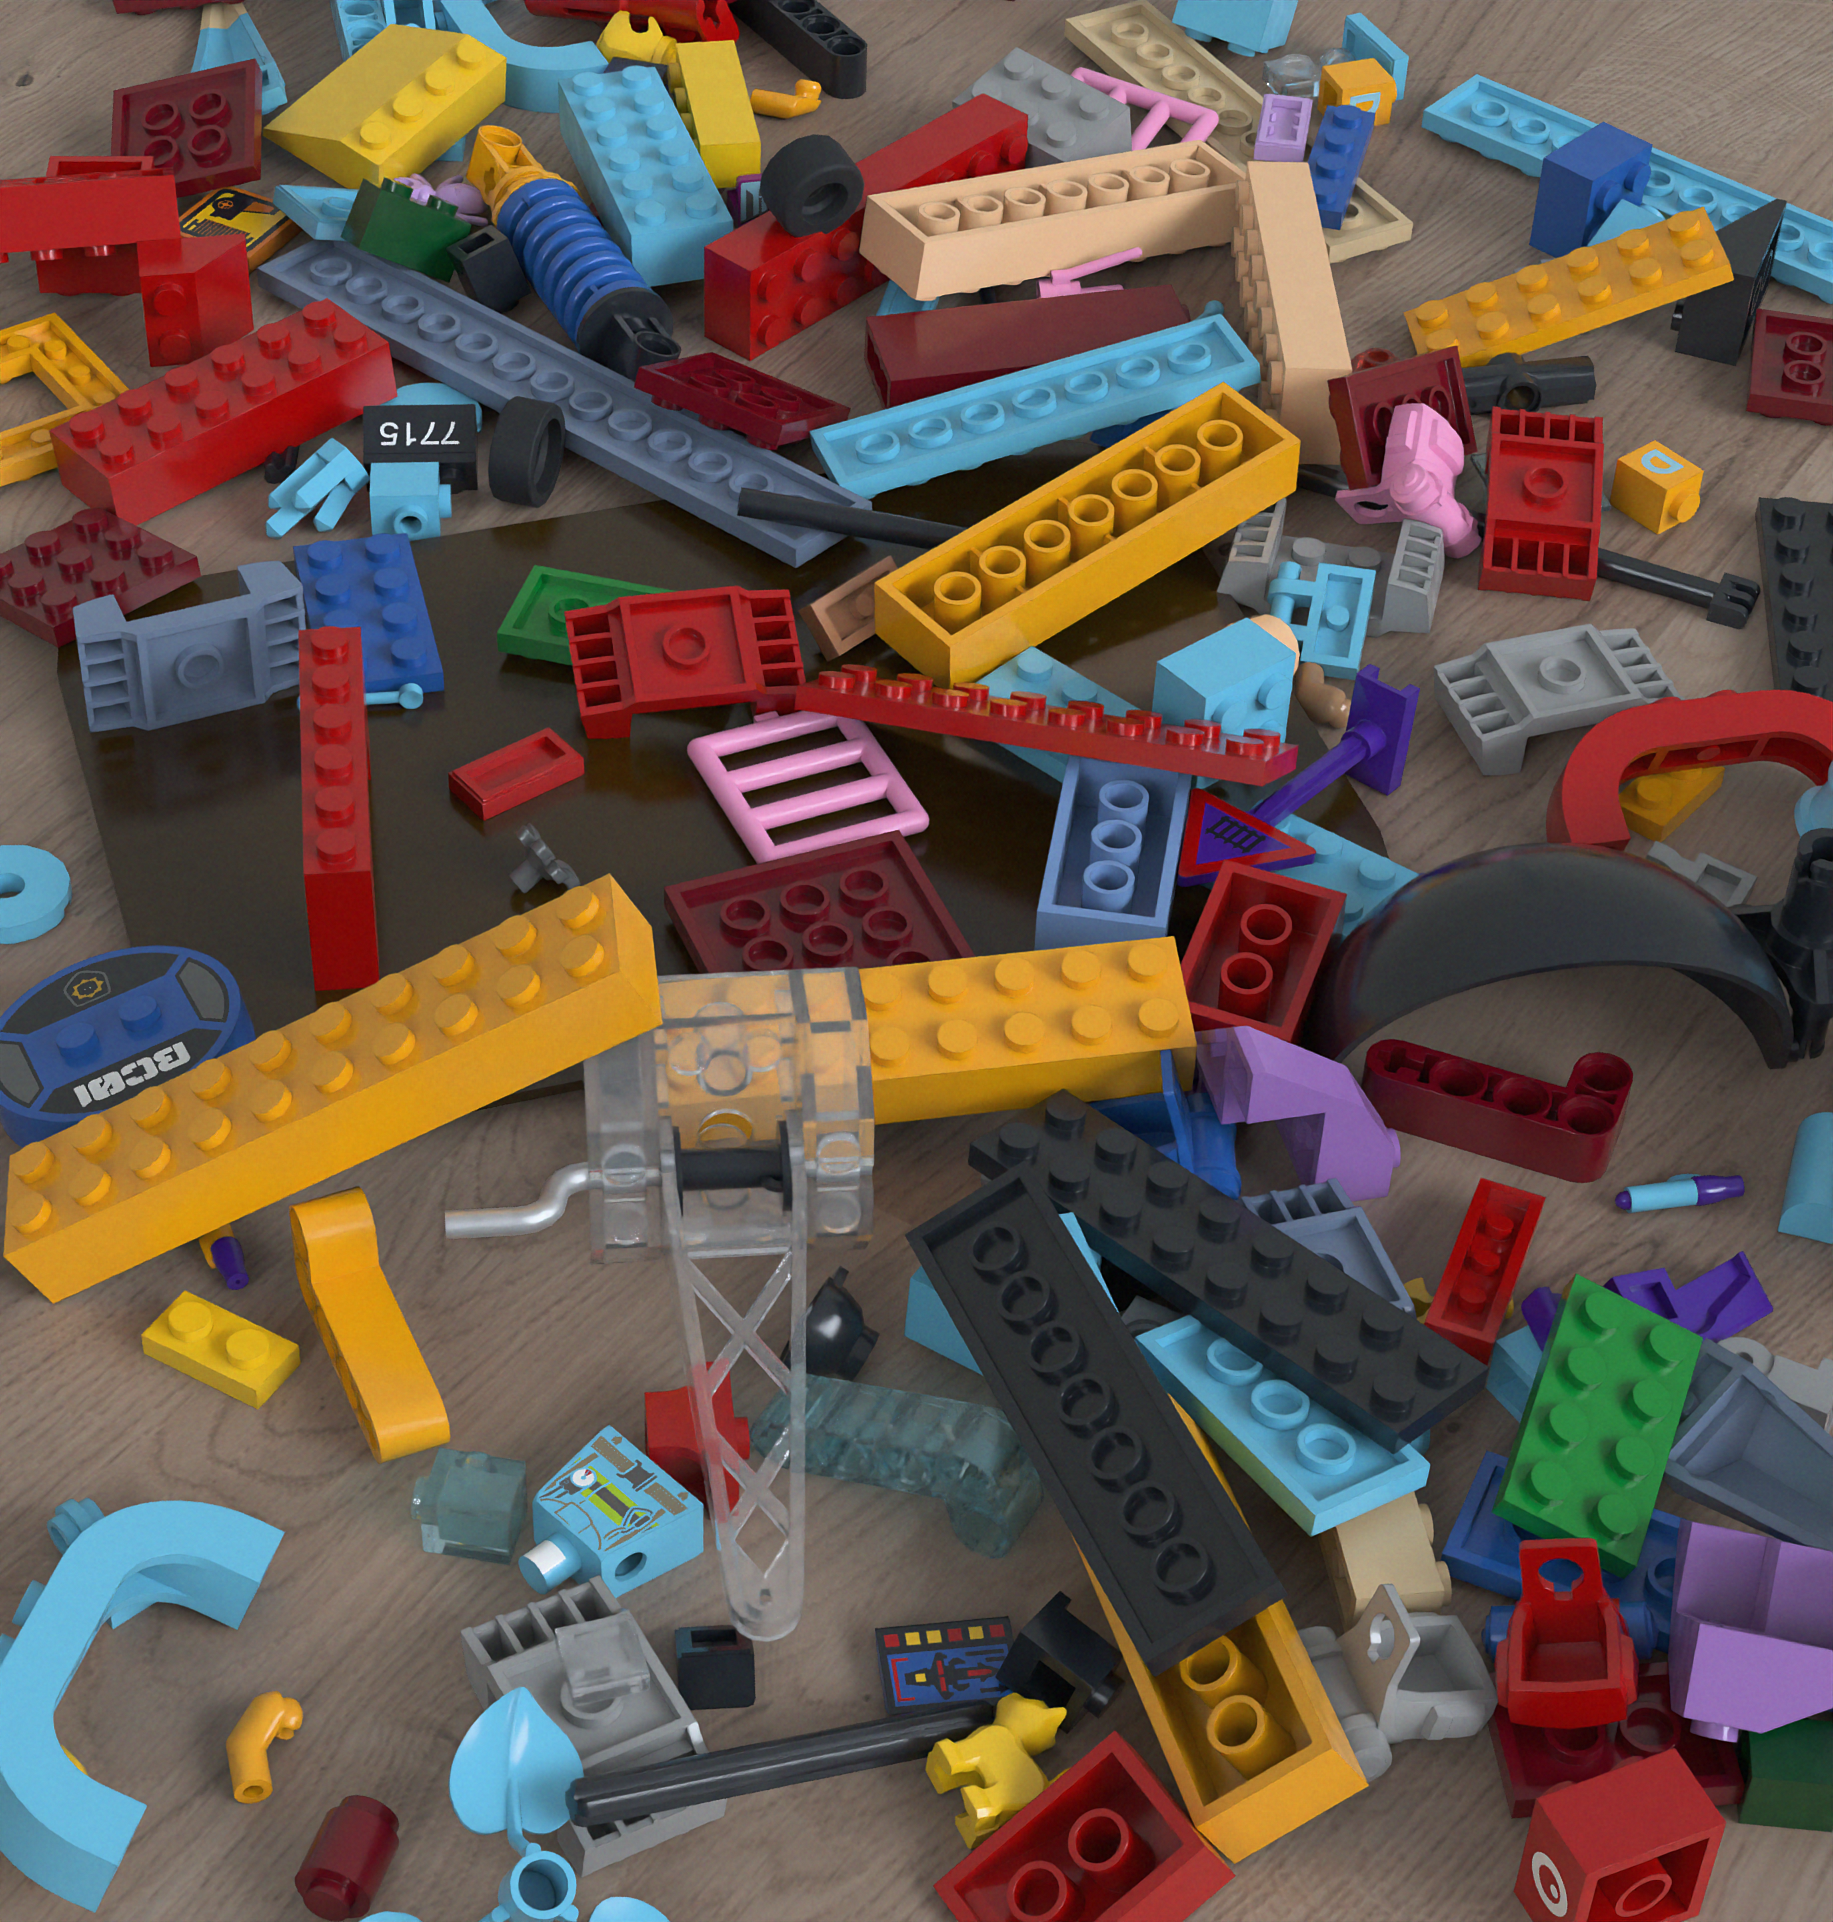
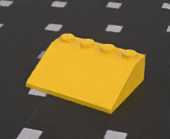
[263,24,507,189]

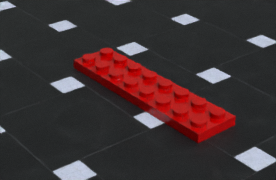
[795,664,1299,786]

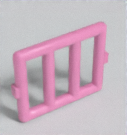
[1071,67,1219,151]
[687,711,929,864]

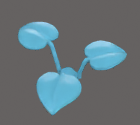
[359,1687,670,1922]

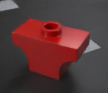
[644,1361,750,1520]

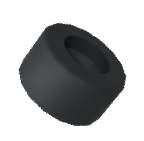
[760,134,865,237]

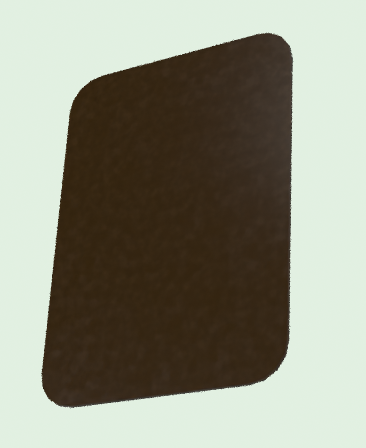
[57,440,1390,1112]

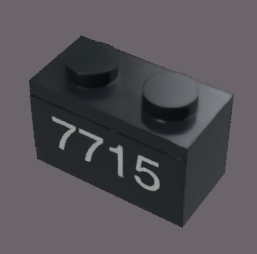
[363,404,478,495]

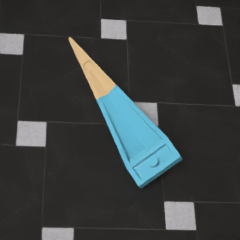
[191,2,288,115]

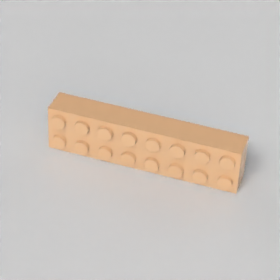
[859,140,1246,301]
[1231,161,1352,465]

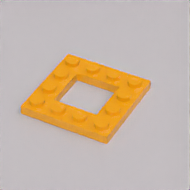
[0,312,130,487]

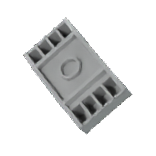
[1217,498,1445,638]
[1434,624,1685,775]
[460,1575,728,1878]

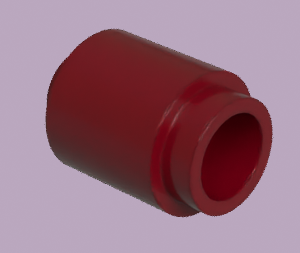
[295,1795,399,1922]

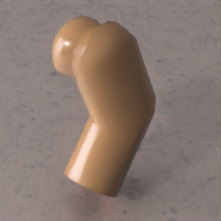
[1295,662,1351,729]

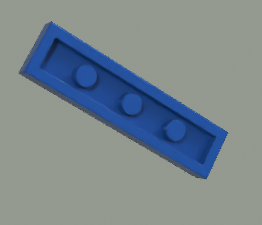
[1308,105,1375,230]

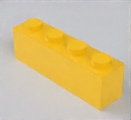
[667,40,761,188]

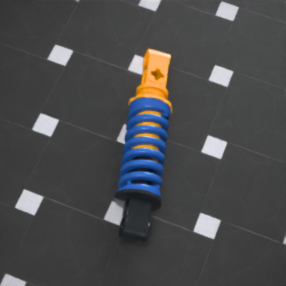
[466,125,681,382]

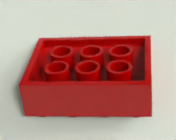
[0,167,181,264]

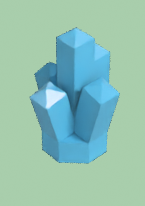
[264,438,370,540]

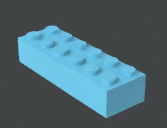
[558,66,733,287]

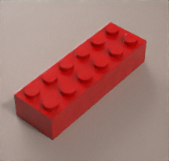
[49,298,398,526]

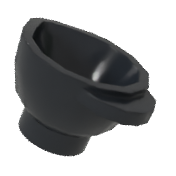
[775,1266,880,1382]

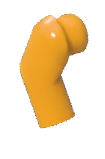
[750,79,822,119]
[226,1691,303,1804]

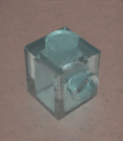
[411,1448,528,1565]

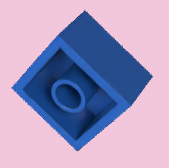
[1529,122,1653,258]

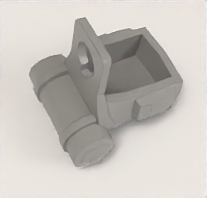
[1297,1584,1498,1783]

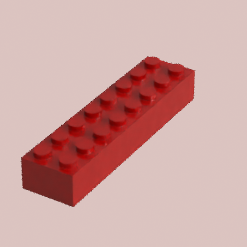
[704,93,1028,361]

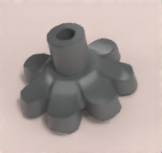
[509,823,581,893]

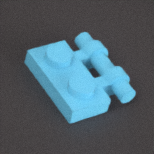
[1267,561,1376,680]

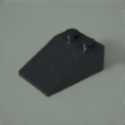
[1670,199,1787,366]

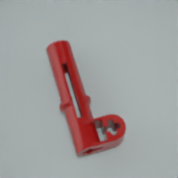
[524,0,740,44]

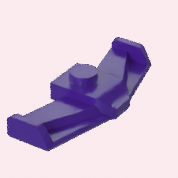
[1521,1251,1773,1352]

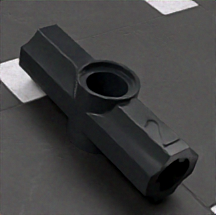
[1462,352,1597,415]

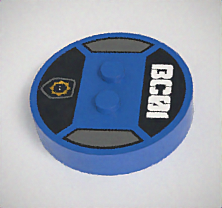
[0,945,256,1148]

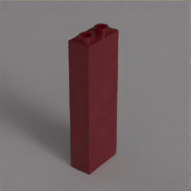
[864,284,1191,410]

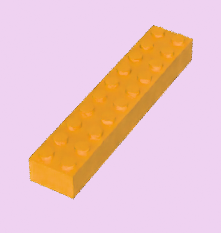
[3,873,663,1304]

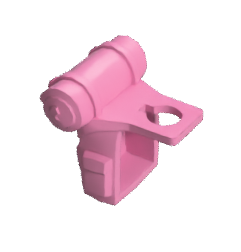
[1335,403,1482,559]

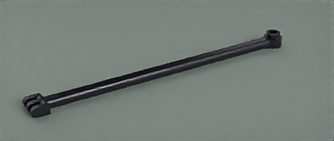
[1296,464,1761,629]

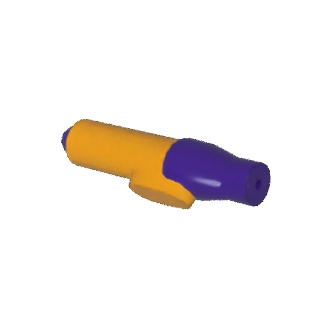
[198,1223,249,1290]

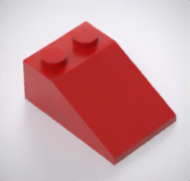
[933,1730,1236,1922]

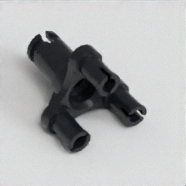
[1727,828,1833,1059]

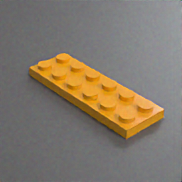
[1403,206,1734,368]

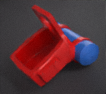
[1481,1538,1659,1729]

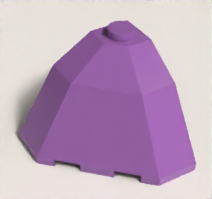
[1183,1026,1401,1202]
[1668,1519,1833,1742]

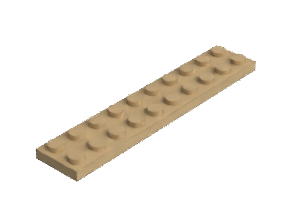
[1064,0,1413,264]

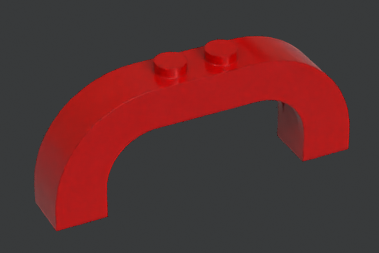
[1546,690,1833,851]

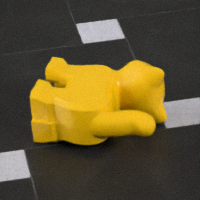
[925,1693,1071,1849]

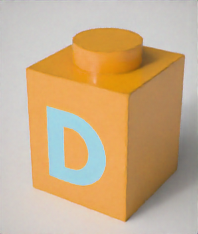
[1317,58,1397,126]
[1609,440,1704,535]

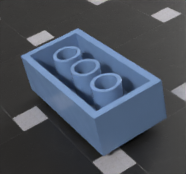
[1034,755,1192,951]

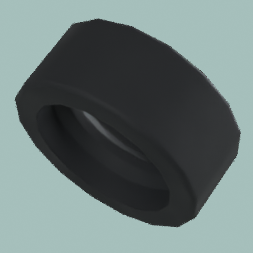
[488,396,566,508]

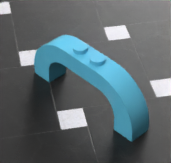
[432,0,609,113]
[0,1500,285,1913]

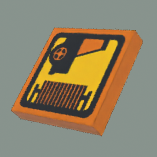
[179,186,303,274]

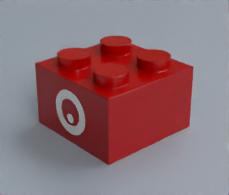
[1513,1748,1727,1922]

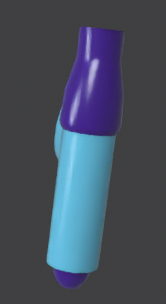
[1615,1174,1745,1213]

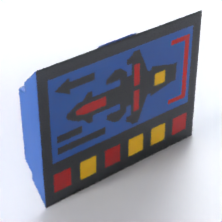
[875,1616,1014,1715]

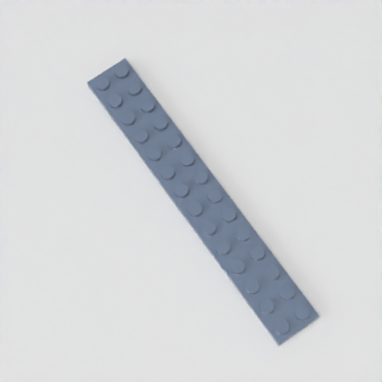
[257,239,872,568]

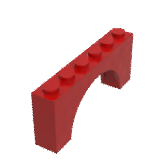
[298,626,380,991]

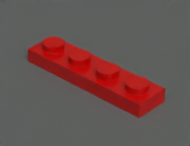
[1424,1178,1546,1366]

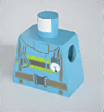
[518,1425,704,1598]

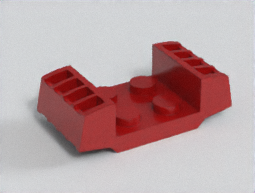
[1478,406,1604,601]
[564,586,806,739]

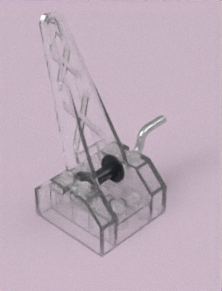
[445,967,874,1642]

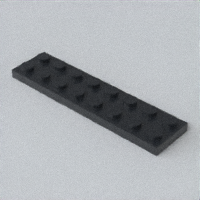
[968,1088,1489,1455]
[905,1160,1288,1677]

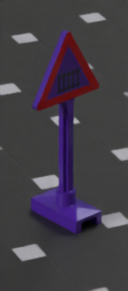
[1177,664,1420,887]

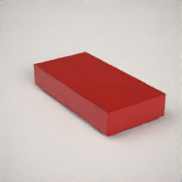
[448,727,584,821]

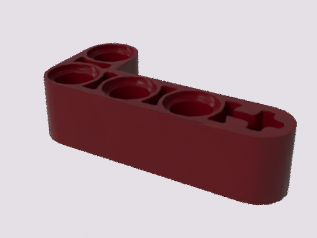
[1361,1039,1633,1183]

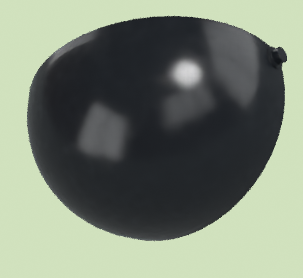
[1305,843,1799,1069]

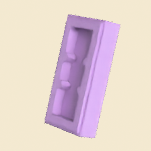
[1253,94,1313,162]

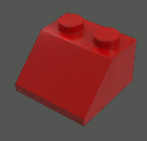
[137,234,254,367]

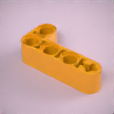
[289,1186,450,1464]

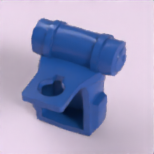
[1088,1049,1242,1200]

